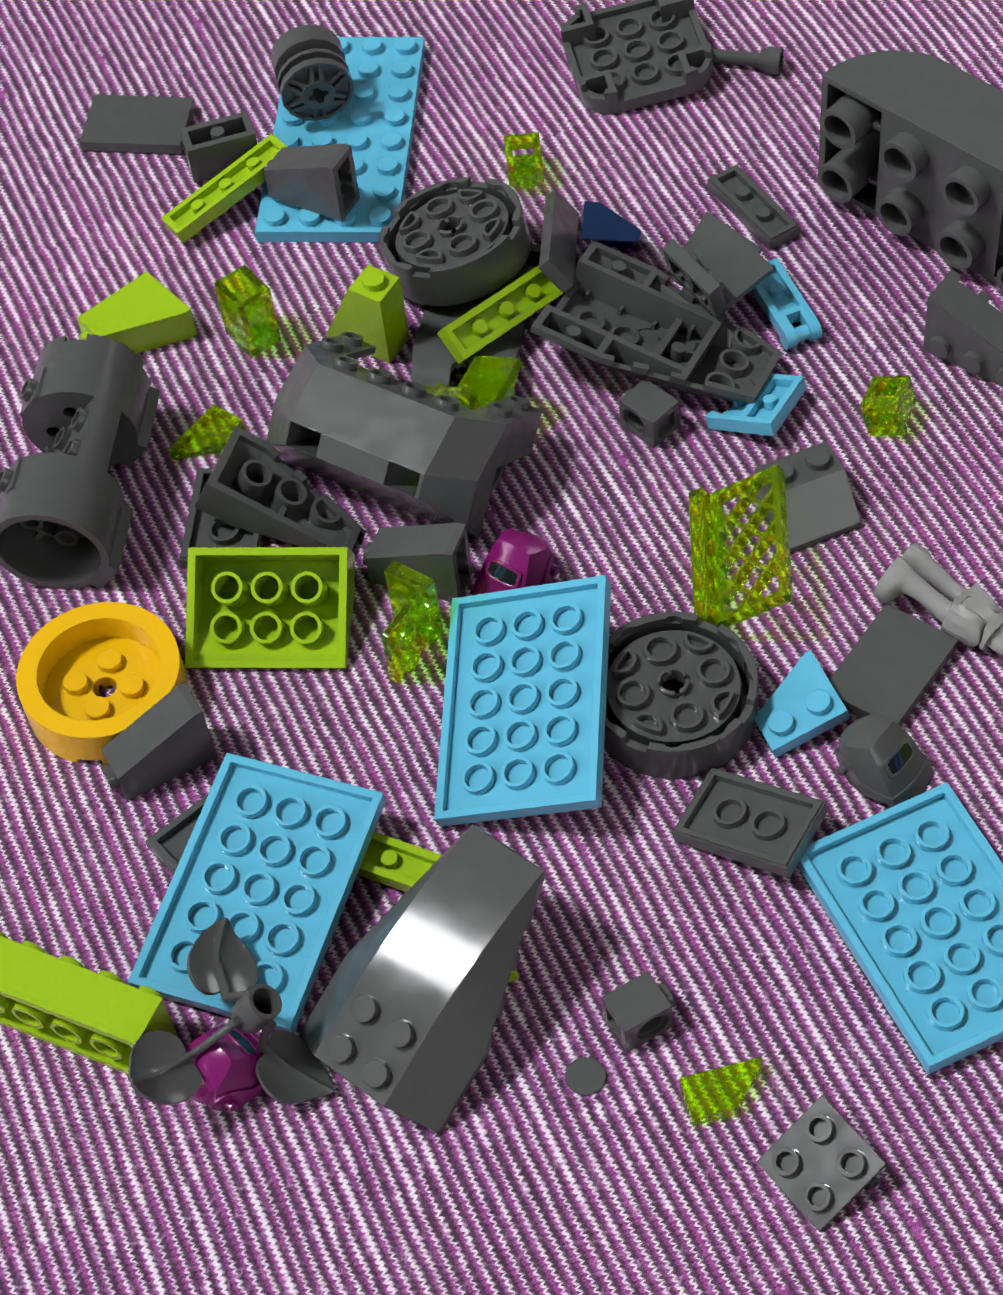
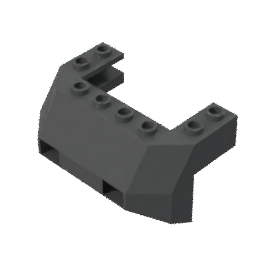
[266,332,542,541]

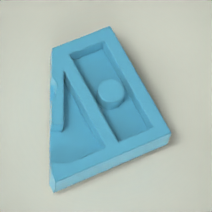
[705,373,807,436]
[754,650,850,758]

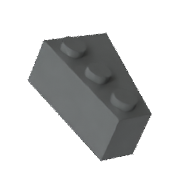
[923,269,1003,388]

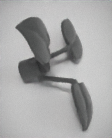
[128,918,335,1105]

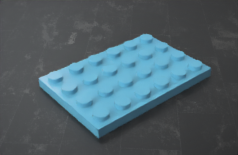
[434,575,611,827]
[128,752,386,1033]
[797,782,1003,1075]

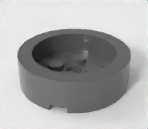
[379,177,532,306]
[604,612,758,779]

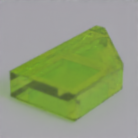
[168,404,244,460]
[679,1057,763,1126]

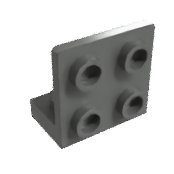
[662,224,773,318]

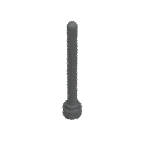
[711,46,784,76]

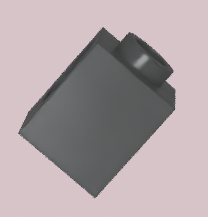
[619,378,680,448]
[601,971,675,1053]

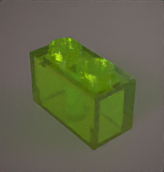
[214,265,281,358]

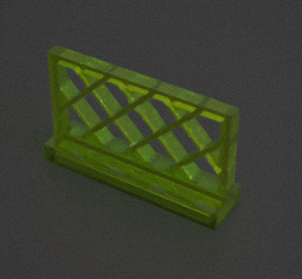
[689,464,793,629]

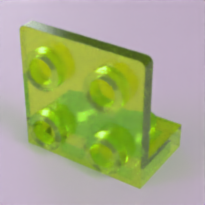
[423,356,523,410]
[381,560,443,684]

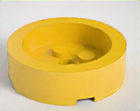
[16,602,188,765]

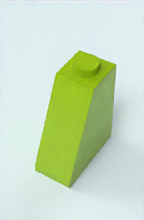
[327,265,409,363]
[77,271,197,354]

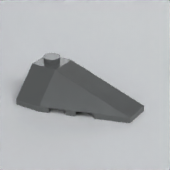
[194,426,362,551]

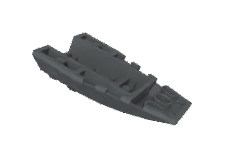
[530,240,783,404]
[300,824,547,1133]

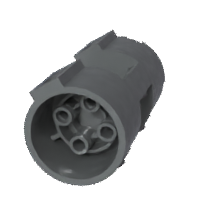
[0,334,160,589]

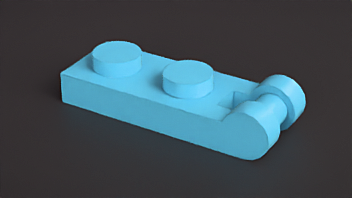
[751,258,823,350]

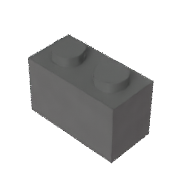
[179,111,257,183]

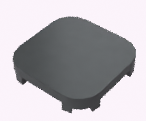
[561,0,714,114]

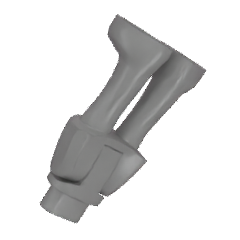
[873,543,1003,656]

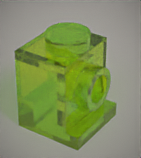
[503,132,544,190]
[860,376,917,436]

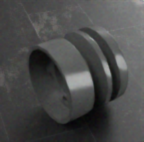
[270,24,354,121]

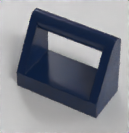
[581,201,648,249]

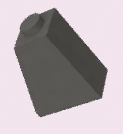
[264,144,360,222]
[363,522,473,602]
[101,682,217,801]

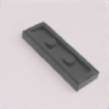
[707,164,800,251]

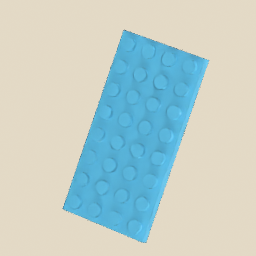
[255,36,425,242]

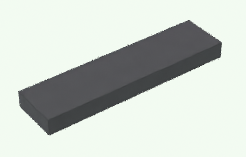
[539,188,579,293]

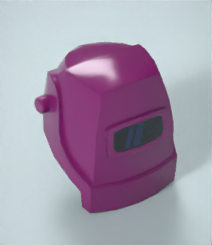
[472,528,559,595]
[185,1025,264,1112]

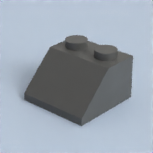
[754,441,861,554]

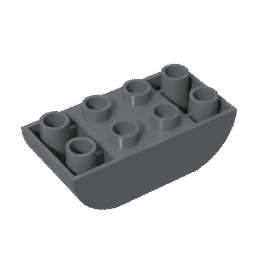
[818,50,1003,292]

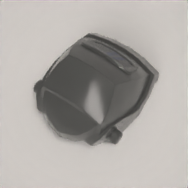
[835,712,934,808]

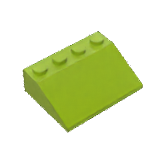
[185,547,355,669]

